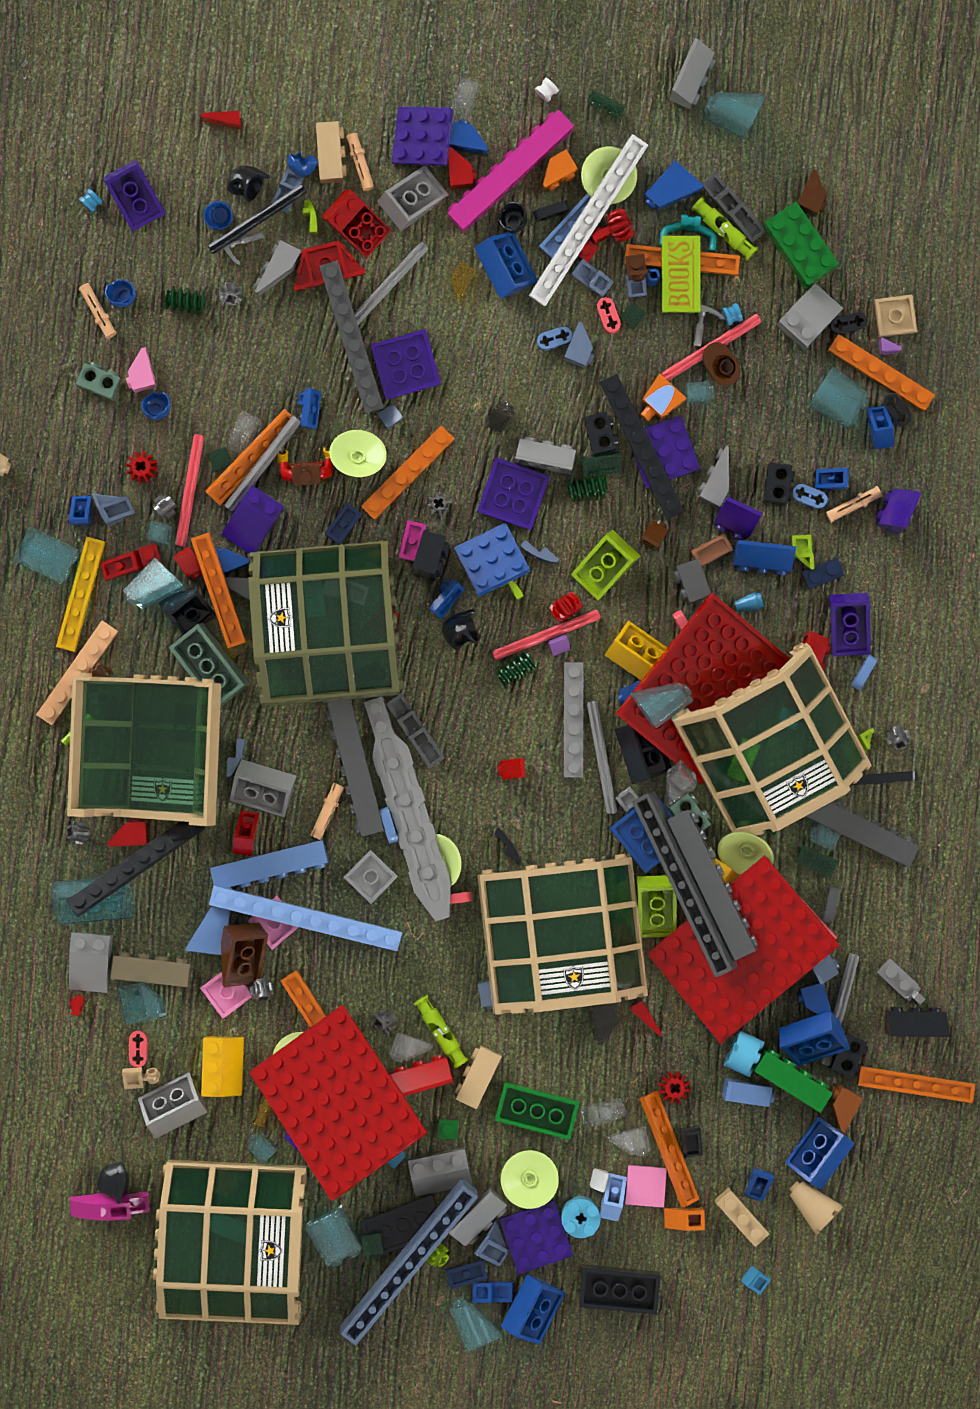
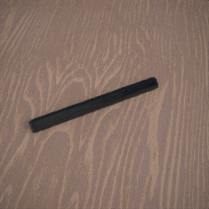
[208,185,307,254]

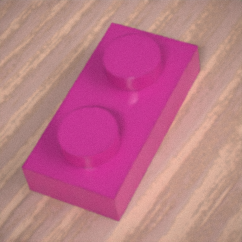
[399,520,426,561]

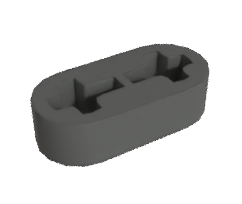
[822,885,840,923]

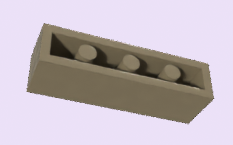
[110,952,192,987]

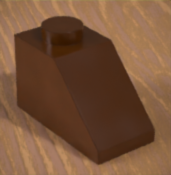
[798,169,827,217]
[639,520,669,551]

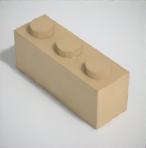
[316,121,347,184]
[454,1045,502,1109]
[714,1187,769,1247]

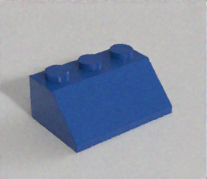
[475,232,538,298]
[733,540,796,576]
[779,1011,850,1066]
[785,1116,855,1190]
[501,1274,566,1344]

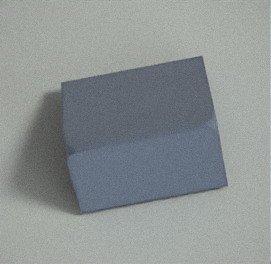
[625,275,647,298]
[377,404,404,430]

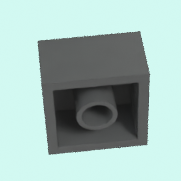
[672,558,711,605]

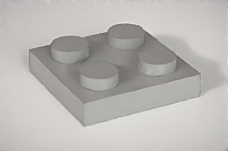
[344,850,398,904]

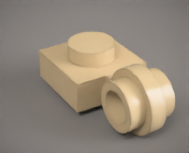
[122,1067,161,1089]

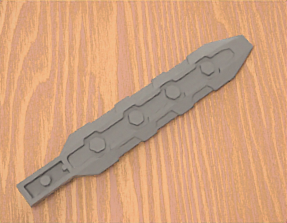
[364,696,451,921]

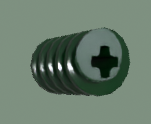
[165,286,206,316]
[567,474,608,502]
[496,651,539,690]

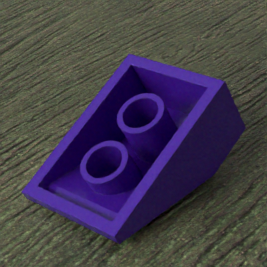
[103,159,166,232]
[221,485,285,554]
[876,489,922,535]
[713,496,763,540]
[829,593,871,657]

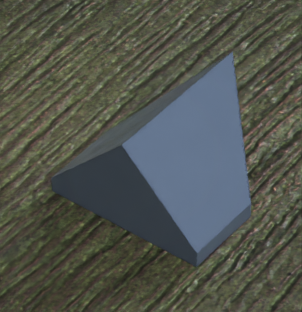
[92,493,135,527]
[475,1218,510,1267]

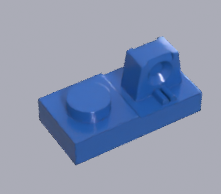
[298,388,321,430]
[429,579,465,619]

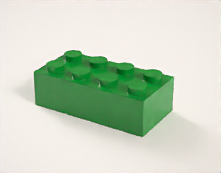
[763,201,839,289]
[752,1048,833,1113]
[495,1081,580,1140]

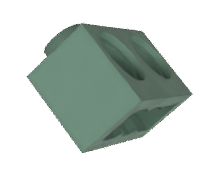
[76,362,122,401]
[668,794,711,830]

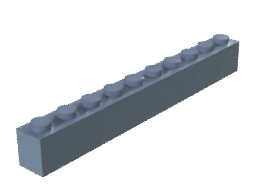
[340,1178,478,1346]

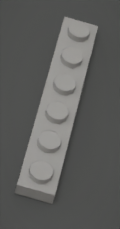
[564,662,583,778]

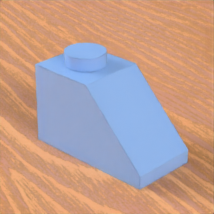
[600,1173,627,1221]

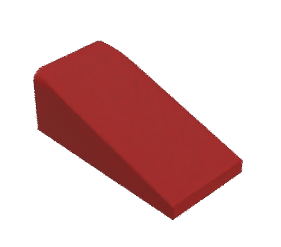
[201,111,242,129]
[100,551,144,581]
[629,1000,662,1035]

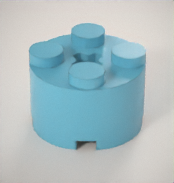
[724,1031,764,1077]
[561,1196,601,1238]

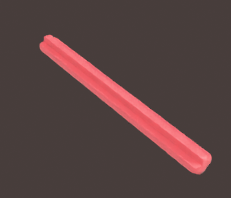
[662,314,761,381]
[175,434,204,547]
[492,610,601,660]

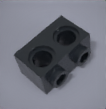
[584,411,618,456]
[762,462,795,506]
[829,1032,868,1078]

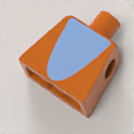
[640,374,686,422]

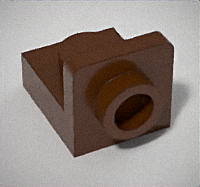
[625,254,648,282]

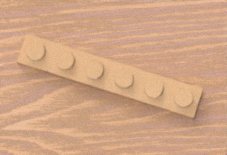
[36,620,119,726]

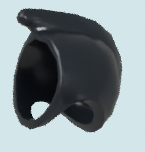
[227,166,270,202]
[442,609,478,650]
[97,1162,129,1204]

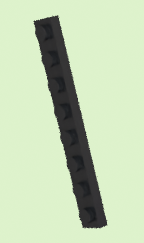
[599,374,684,520]
[66,821,205,917]

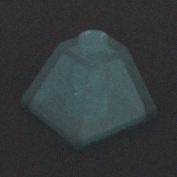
[117,982,166,1025]

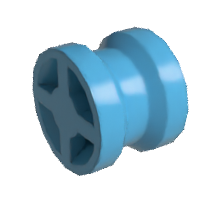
[79,189,103,213]
[722,303,743,326]

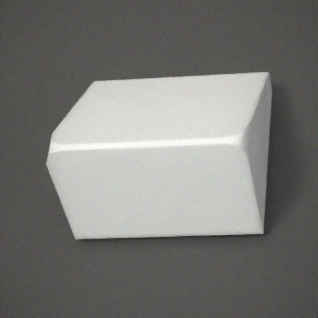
[590,1168,609,1192]

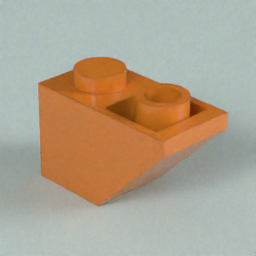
[543,149,578,192]
[664,1207,705,1231]

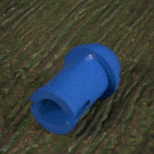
[645,269,660,286]

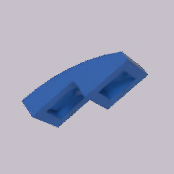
[473,1281,514,1303]

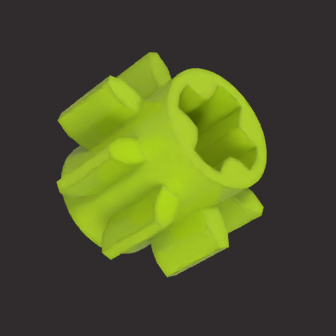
[426,1243,449,1267]

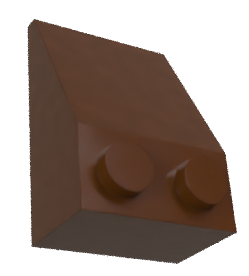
[221,923,268,987]

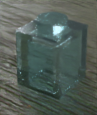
[685,381,714,405]
[147,521,172,546]
[809,824,841,852]
[247,1132,278,1164]

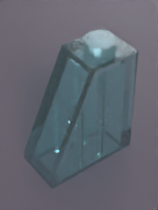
[123,558,185,609]
[630,682,694,728]
[449,1297,503,1352]

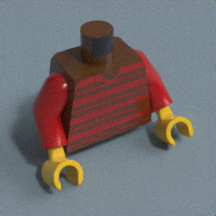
[277,447,333,486]

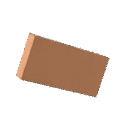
[690,533,733,567]

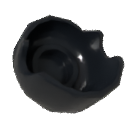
[499,201,527,233]

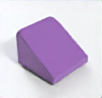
[878,338,901,355]
[548,635,570,656]

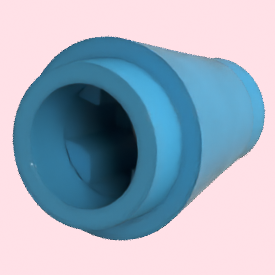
[735,592,764,612]

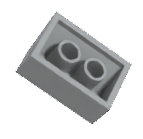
[670,38,716,109]
[515,437,576,475]
[230,759,296,817]
[138,1072,207,1138]
[408,1146,473,1196]
[449,1186,507,1246]

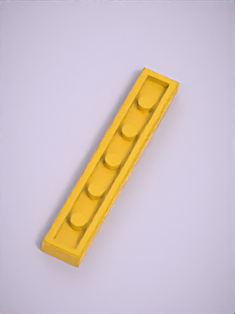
[56,537,106,652]

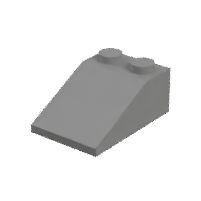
[377,165,449,231]
[777,283,843,351]
[69,932,113,993]

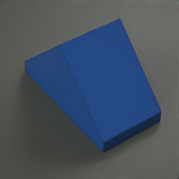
[815,468,849,491]
[69,496,92,526]
[744,1167,774,1202]

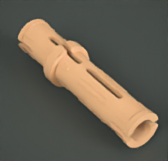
[346,133,375,191]
[79,283,117,339]
[826,486,882,523]
[310,782,345,840]

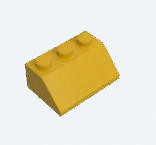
[605,620,668,681]
[201,1036,244,1097]

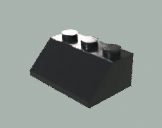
[614,725,672,784]
[885,1007,950,1037]

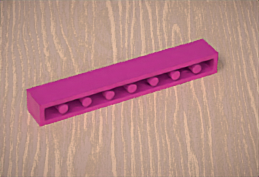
[448,109,574,234]

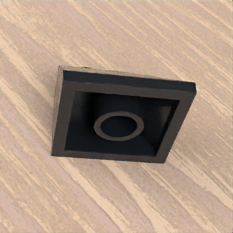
[159,589,216,634]

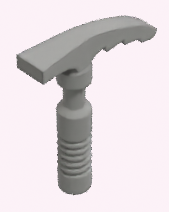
[219,231,264,266]
[694,305,724,347]

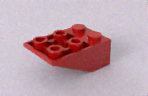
[321,189,392,258]

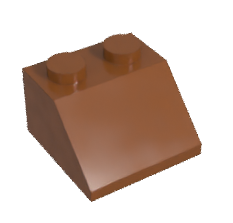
[829,1084,863,1133]

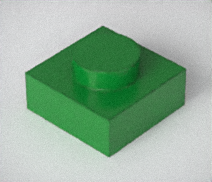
[438,1119,458,1140]

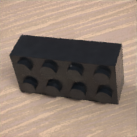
[412,530,450,581]
[579,1264,661,1315]

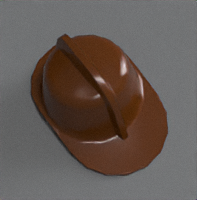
[703,342,740,386]

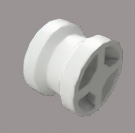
[535,78,559,102]

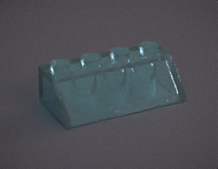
[51,878,135,925]

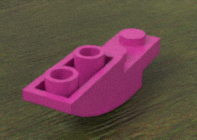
[69,1192,150,1221]

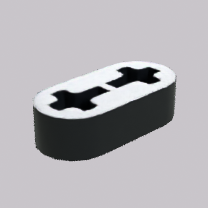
[532,201,570,222]
[830,312,867,335]
[884,392,912,426]

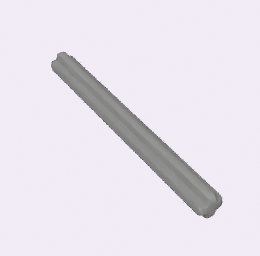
[354,242,428,325]
[225,416,301,512]
[587,701,617,814]
[820,953,859,1066]

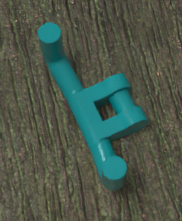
[659,215,717,253]

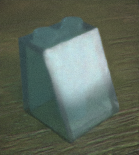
[704,92,766,140]
[808,366,869,428]
[12,526,78,584]
[305,1205,363,1267]

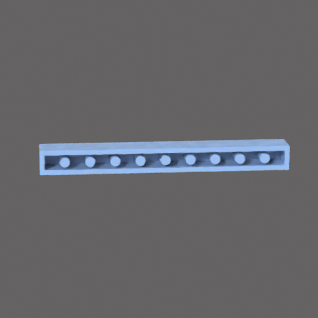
[209,885,402,951]

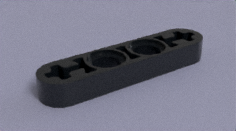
[849,771,918,786]

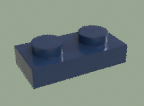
[324,503,363,545]
[801,558,845,590]
[445,1259,488,1289]

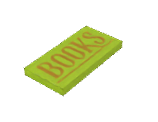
[662,236,701,313]

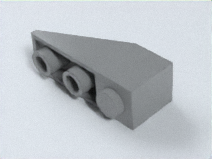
[254,240,302,296]
[698,445,729,509]

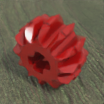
[607,208,634,243]
[125,451,158,484]
[549,592,582,622]
[658,1071,691,1104]

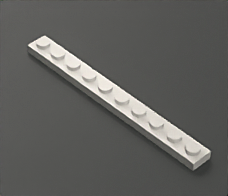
[529,134,648,306]

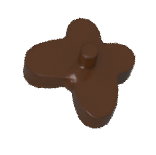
[88,662,113,686]

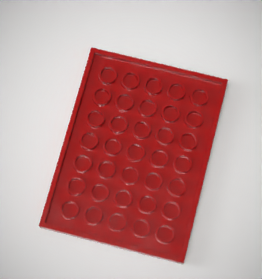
[615,593,790,785]
[647,855,840,1044]
[249,1004,428,1201]

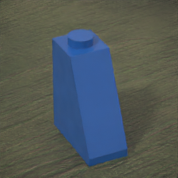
[644,160,704,211]

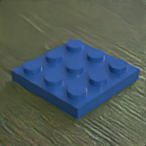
[454,522,530,597]
[609,797,674,874]

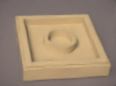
[874,294,918,338]

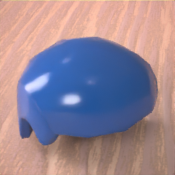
[287,152,319,176]
[203,201,233,230]
[105,279,136,308]
[141,391,171,420]

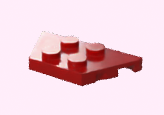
[294,241,366,292]

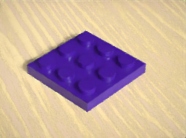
[391,106,454,166]
[370,329,441,400]
[632,415,700,489]
[477,457,550,531]
[500,1199,573,1274]

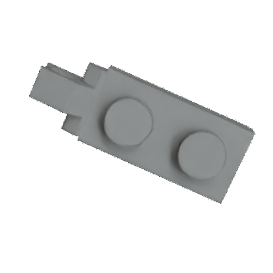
[877,958,925,1005]

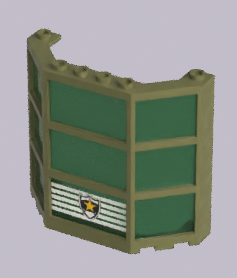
[248,541,404,707]

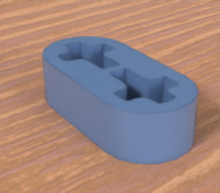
[537,327,572,351]
[792,484,828,509]
[851,655,878,690]
[379,807,398,844]

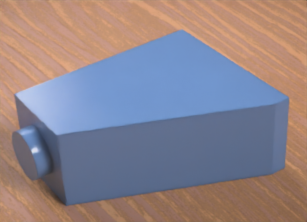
[186,906,232,955]
[722,1078,775,1107]

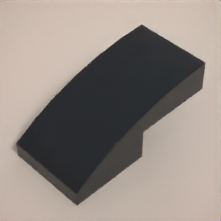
[493,828,520,864]

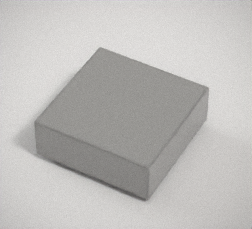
[615,786,639,813]

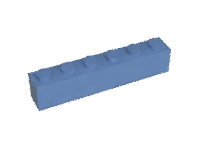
[210,840,329,889]

